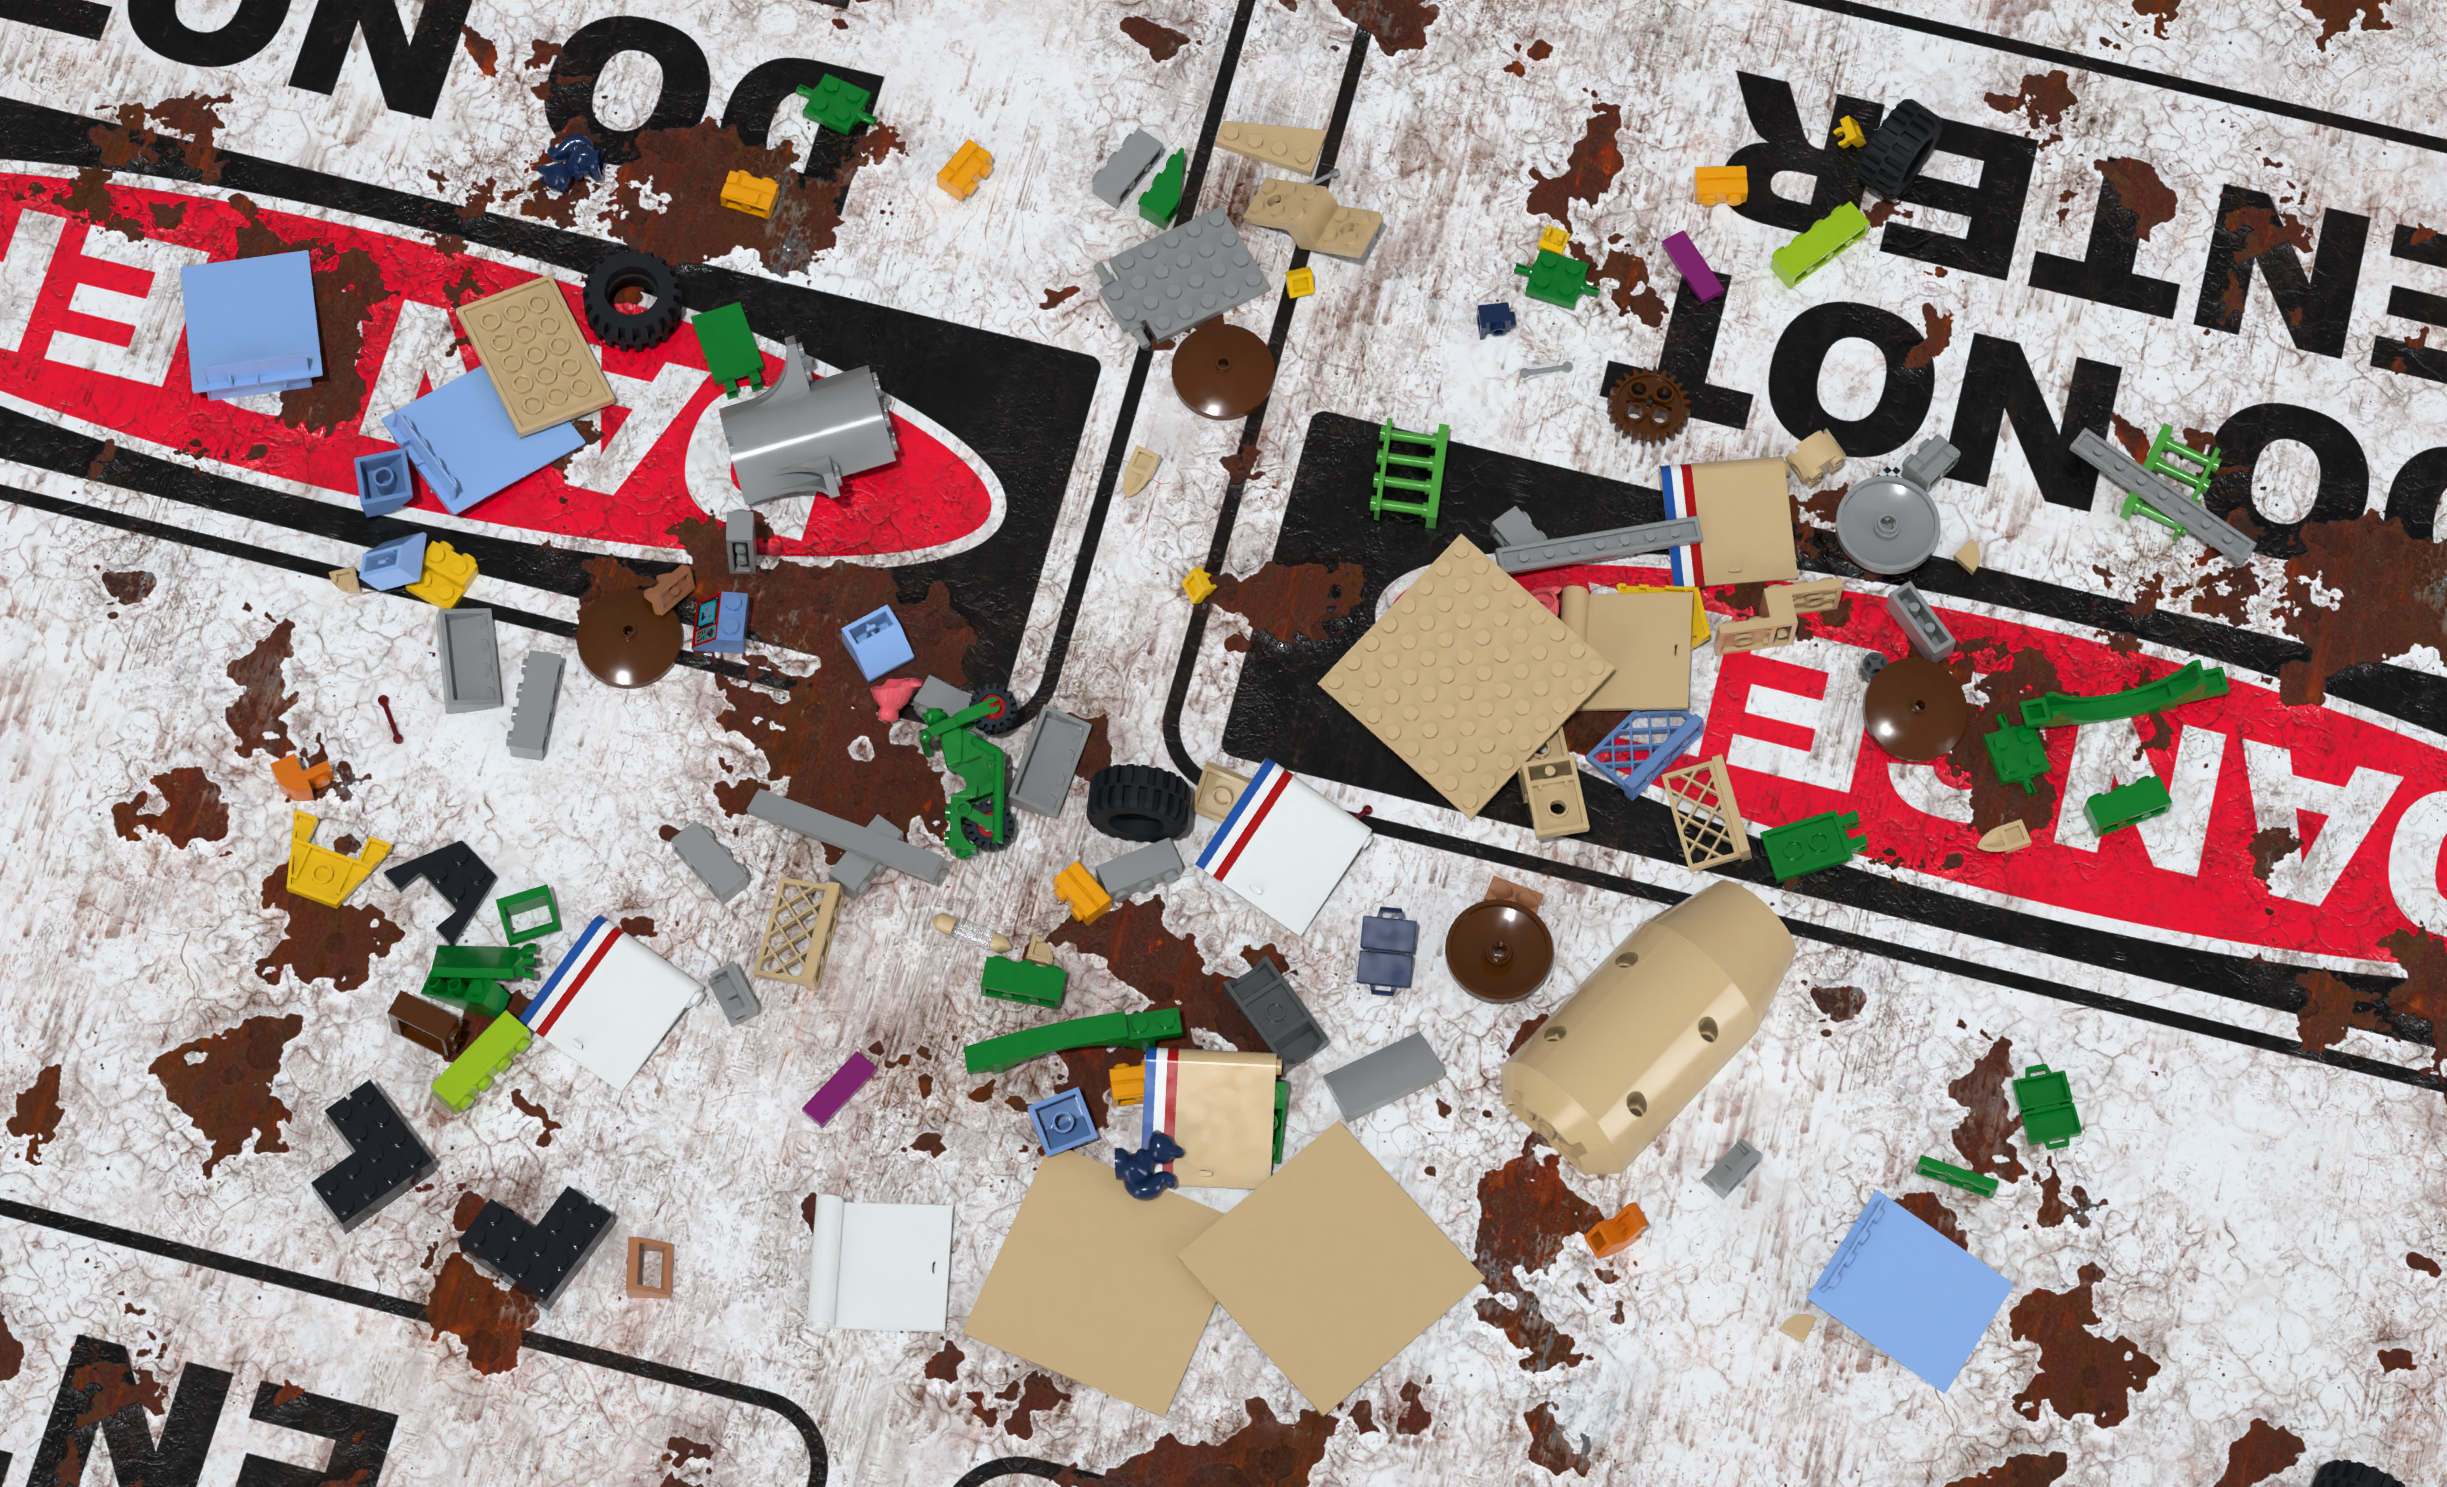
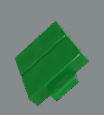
[2012,1063,2082,1150]

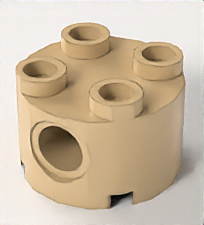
[1786,429,1846,488]

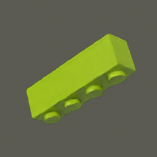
[1770,201,1870,289]
[431,1010,532,1115]

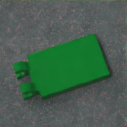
[691,302,764,400]
[1760,810,1868,883]
[432,943,537,979]

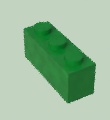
[2083,775,2172,838]
[981,955,1066,1010]

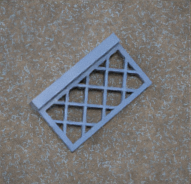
[1585,710,1704,801]

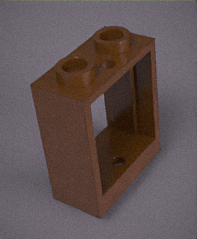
[387,990,464,1059]

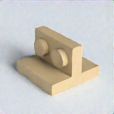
[1190,761,1252,823]

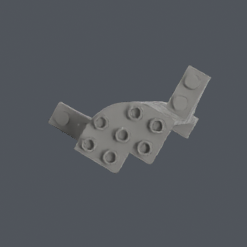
[719,335,899,505]

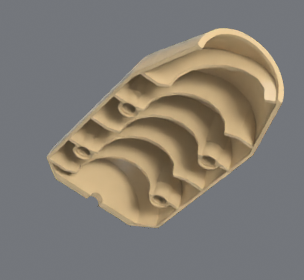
[1500,880,1796,1175]

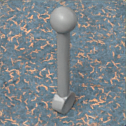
[1307,168,1340,185]
[1520,361,1573,378]

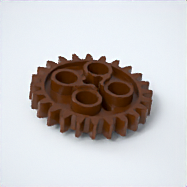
[1607,367,1691,447]

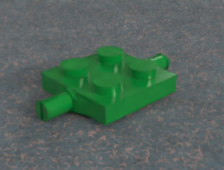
[796,73,878,136]
[1514,249,1600,310]
[1982,713,2051,797]

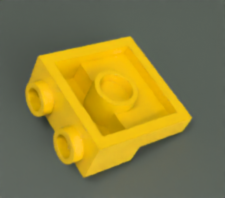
[406,541,479,609]

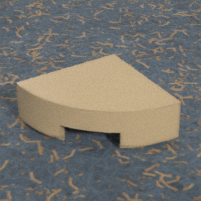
[1953,538,1980,575]
[329,566,361,594]
[1026,934,1053,966]
[1779,1314,1817,1343]

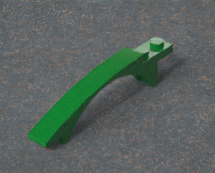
[2019,659,2229,728]
[964,1007,1182,1074]

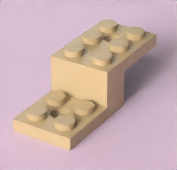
[1243,178,1383,258]
[1714,577,1843,656]
[1517,726,1590,840]

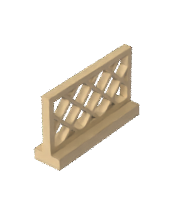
[1661,754,1752,873]
[754,877,845,991]

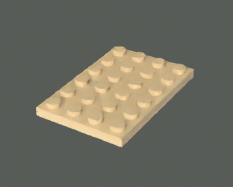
[456,274,615,439]

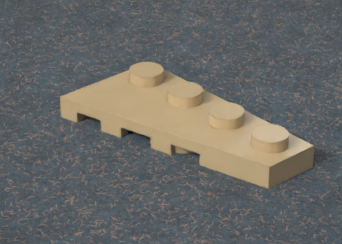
[1215,121,1327,177]

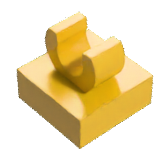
[1833,115,1867,148]
[1537,225,1571,255]
[1285,266,1315,299]
[1181,567,1217,604]

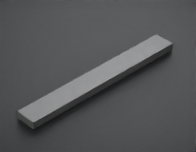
[2069,427,2257,565]
[1494,516,1703,574]
[746,788,944,882]

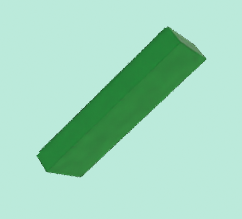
[1915,1155,1999,1199]

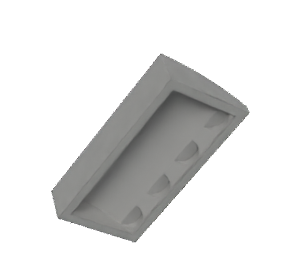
[436,608,502,714]
[1005,704,1092,818]
[1323,1032,1445,1123]

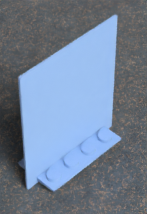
[180,250,323,401]
[381,365,586,516]
[1806,1190,2014,1394]

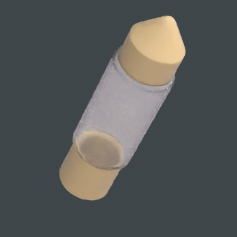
[932,912,1012,953]

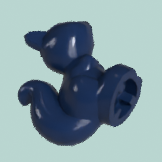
[536,134,604,193]
[1115,1130,1184,1200]

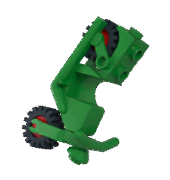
[918,683,1018,859]

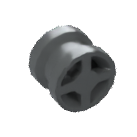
[1860,652,1889,683]

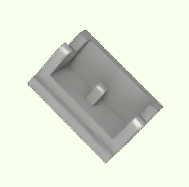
[708,960,759,1027]
[1701,1139,1762,1200]

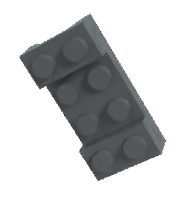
[1222,955,1328,1074]

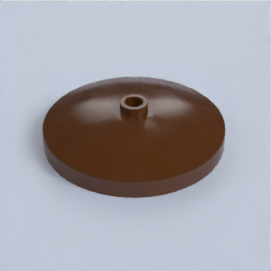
[1171,324,1275,421]
[576,589,683,689]
[1862,658,1968,763]
[1445,899,1553,1003]

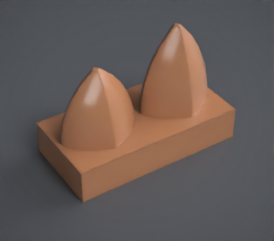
[644,564,696,616]
[1484,876,1543,914]

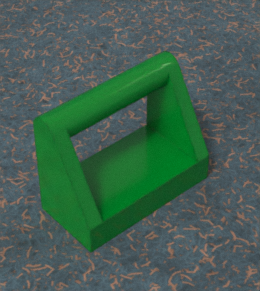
[496,884,561,946]

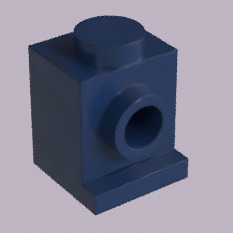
[1476,302,1516,340]

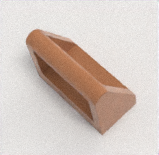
[626,1237,674,1299]

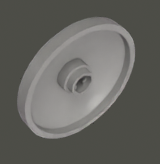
[1835,476,1940,574]

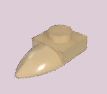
[1123,445,1162,498]
[1977,819,2032,854]

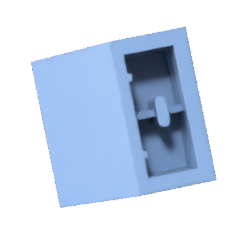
[359,532,427,591]
[841,605,914,683]

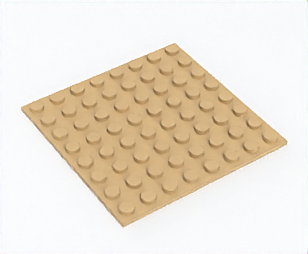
[1317,534,1615,820]
[1176,1120,1485,1417]
[962,1149,1225,1418]

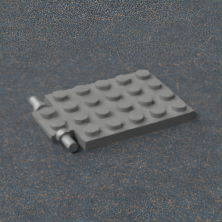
[1093,206,1271,349]

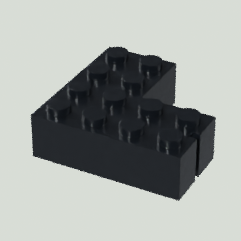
[311,1079,435,1235]
[458,1186,614,1311]

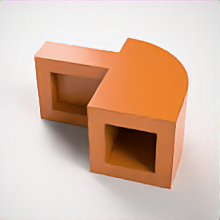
[270,753,334,801]
[1584,1202,1649,1259]

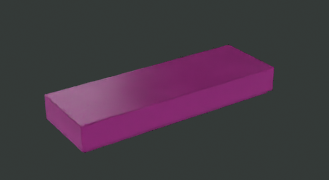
[1661,230,1724,304]
[802,1051,877,1128]

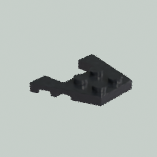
[384,840,497,946]

